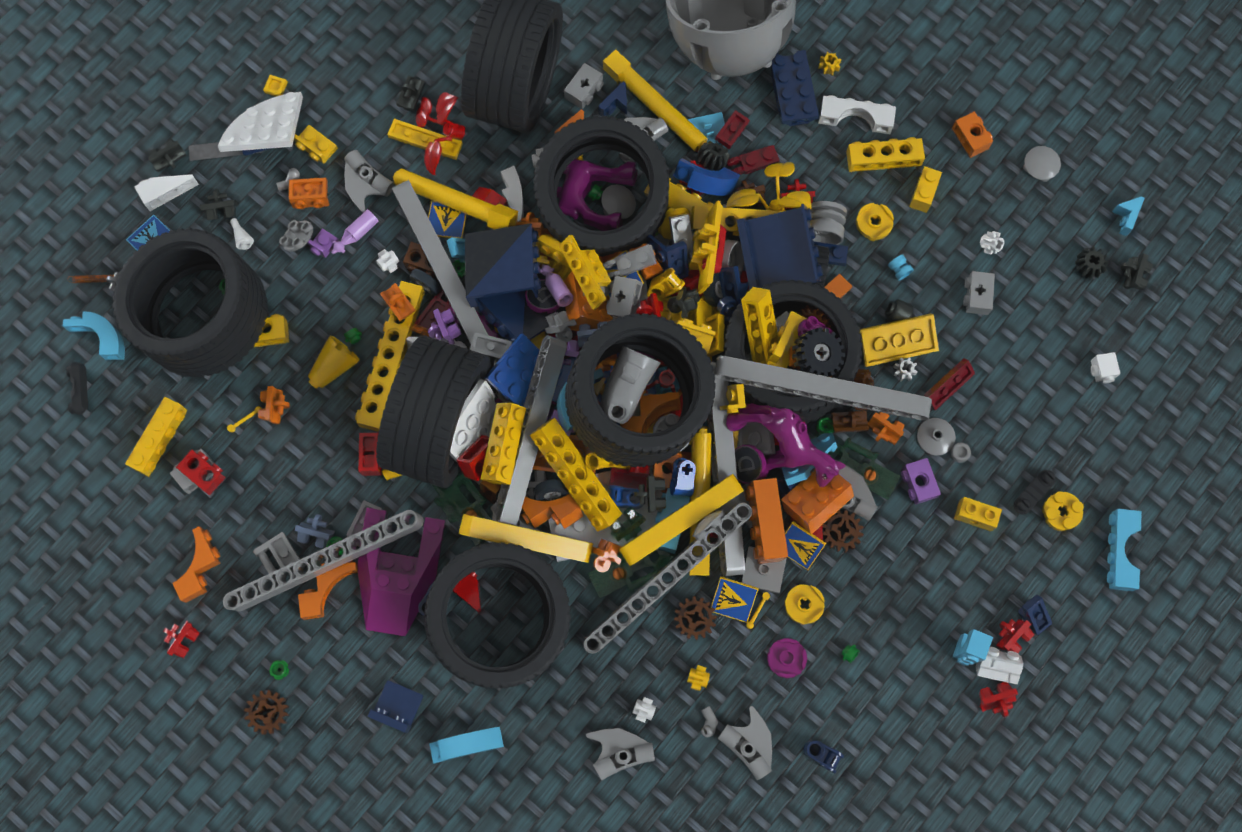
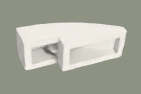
[501,166,524,222]

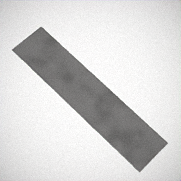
[189,142,261,161]

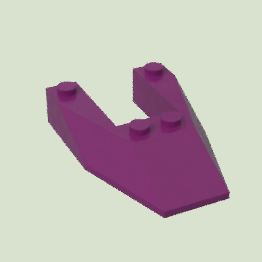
[357,508,446,636]

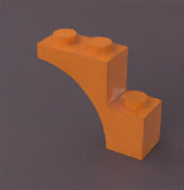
[621,392,681,433]
[521,493,583,529]
[172,526,221,603]
[298,561,358,620]

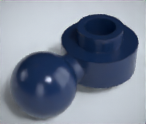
[717,296,737,325]

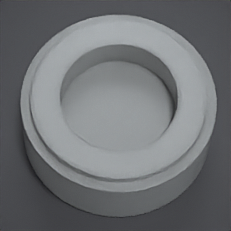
[950,443,971,463]

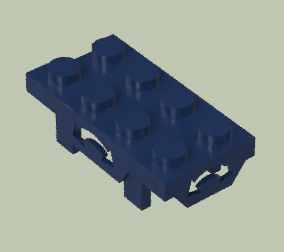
[771,50,819,126]

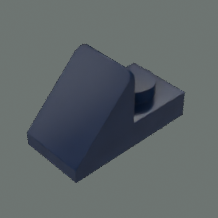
[598,82,627,116]
[719,266,749,305]
[1018,595,1053,635]

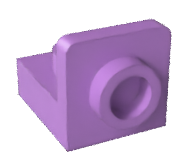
[307,228,339,258]

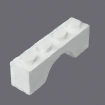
[818,95,896,134]

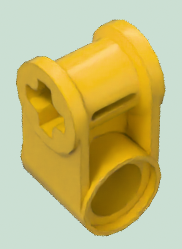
[647,268,685,301]

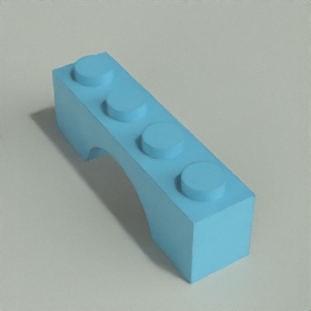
[1107,509,1142,591]

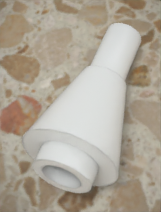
[230,218,254,250]

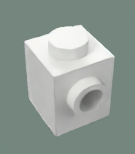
[1091,352,1120,383]

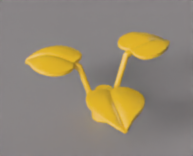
[726,162,812,211]

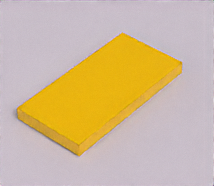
[859,313,939,367]

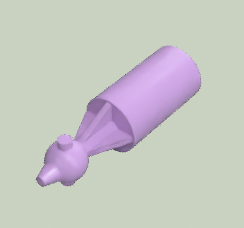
[331,209,379,254]
[540,264,573,307]

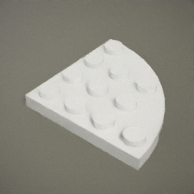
[218,92,303,152]
[450,379,496,485]

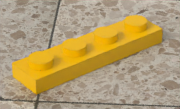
[387,119,463,160]

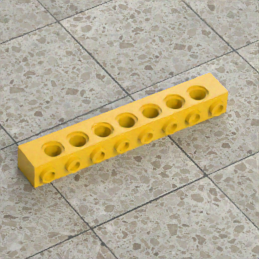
[355,281,425,432]

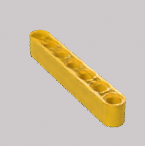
[619,474,744,566]
[458,514,593,563]

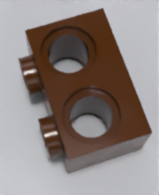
[403,242,437,279]

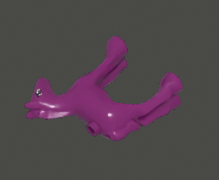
[557,159,638,231]
[726,403,846,487]

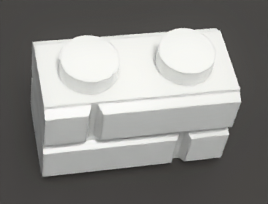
[976,647,1024,684]

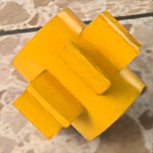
[818,52,841,76]
[687,665,710,691]

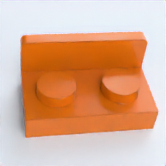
[289,178,329,209]

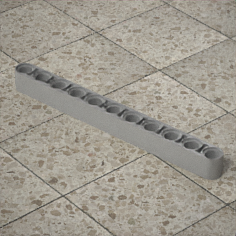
[392,180,492,358]
[488,335,567,543]
[714,356,932,420]
[707,362,745,577]
[584,502,752,654]
[223,510,424,611]

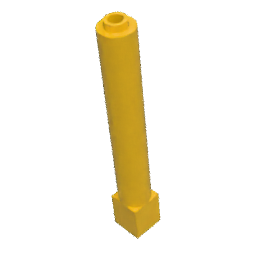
[603,49,708,152]
[393,168,518,229]
[689,429,712,576]

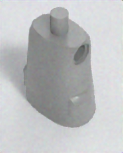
[600,346,661,424]

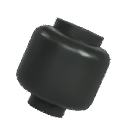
[885,299,915,322]

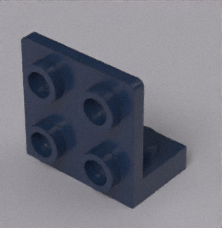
[647,234,689,280]
[367,681,424,733]

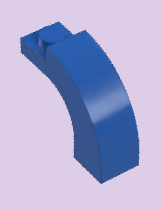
[673,158,740,196]

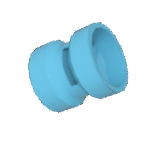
[888,254,914,280]

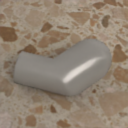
[276,168,300,191]
[701,706,718,737]

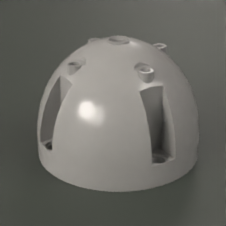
[666,0,796,80]

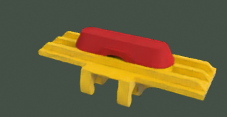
[689,200,726,294]

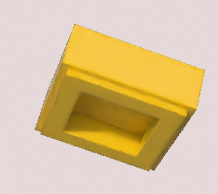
[263,75,288,97]

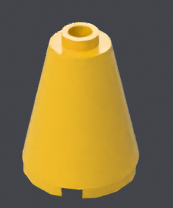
[308,335,360,389]

